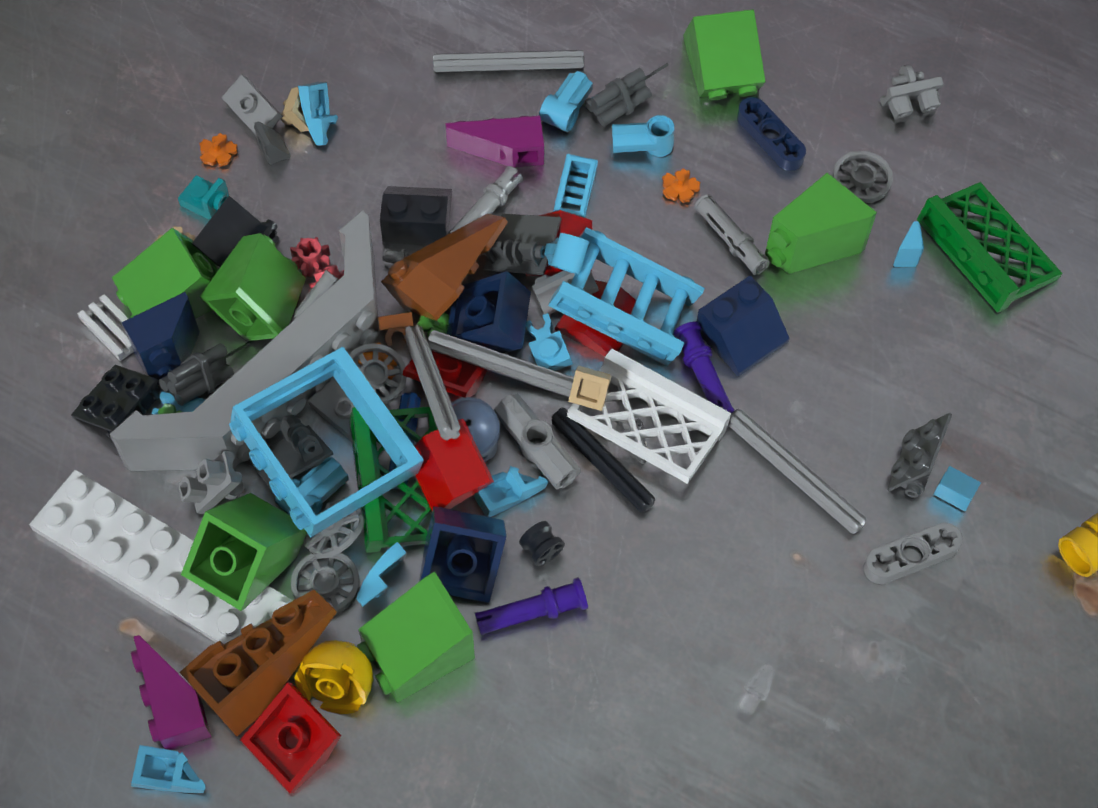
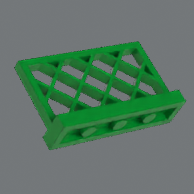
[917,182,1063,313]
[349,407,438,553]

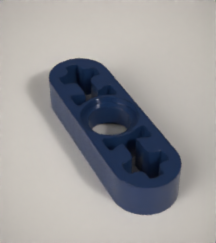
[737,97,806,171]

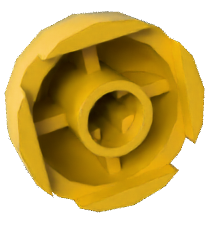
[294,640,373,714]

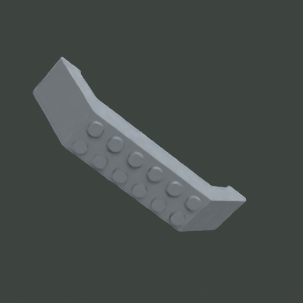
[110,210,379,471]

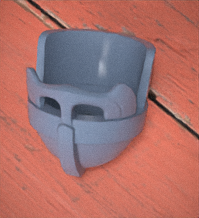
[451,397,500,462]

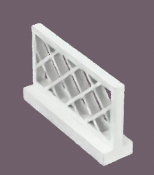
[567,348,731,484]

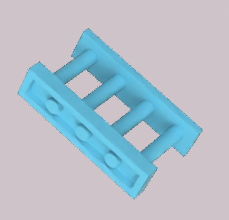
[548,227,705,366]

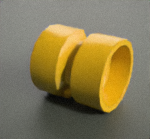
[1058,513,1098,577]

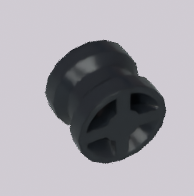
[519,521,565,566]

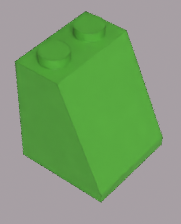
[683,9,766,101]
[765,173,877,274]
[112,228,219,319]
[199,233,306,341]
[181,493,307,611]
[357,571,475,703]

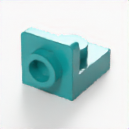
[178,175,229,220]

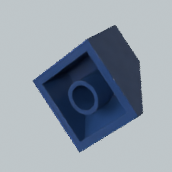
[447,271,531,353]
[696,275,790,377]
[121,292,200,386]
[419,506,507,603]

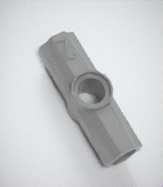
[494,393,581,490]

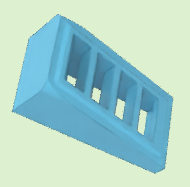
[553,154,598,218]

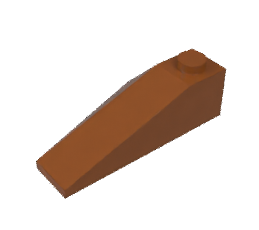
[381,213,508,321]
[179,590,337,736]

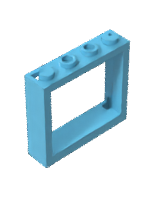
[229,347,424,538]

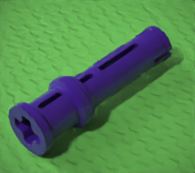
[673,321,735,413]
[475,577,588,636]

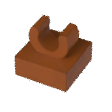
[378,312,414,346]

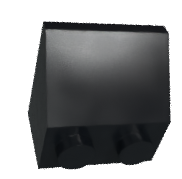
[380,186,452,245]

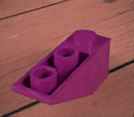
[445,116,544,168]
[131,635,211,750]

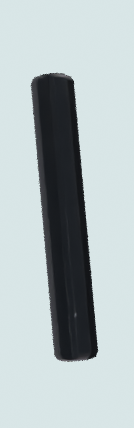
[551,407,655,513]

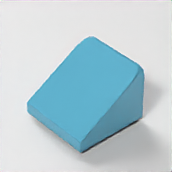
[893,221,924,267]
[933,466,981,511]

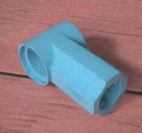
[539,71,593,132]
[612,115,675,157]
[544,233,589,275]
[275,457,349,515]

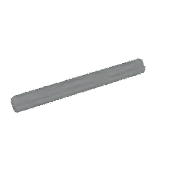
[433,50,584,72]
[404,325,460,441]
[427,330,574,397]
[728,409,866,534]

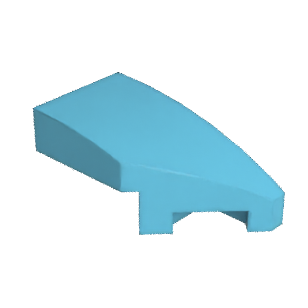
[298,82,338,145]
[473,466,548,517]
[356,541,407,607]
[131,745,205,793]

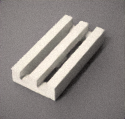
[77,294,133,362]

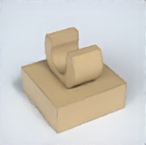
[280,87,309,132]
[568,365,612,411]

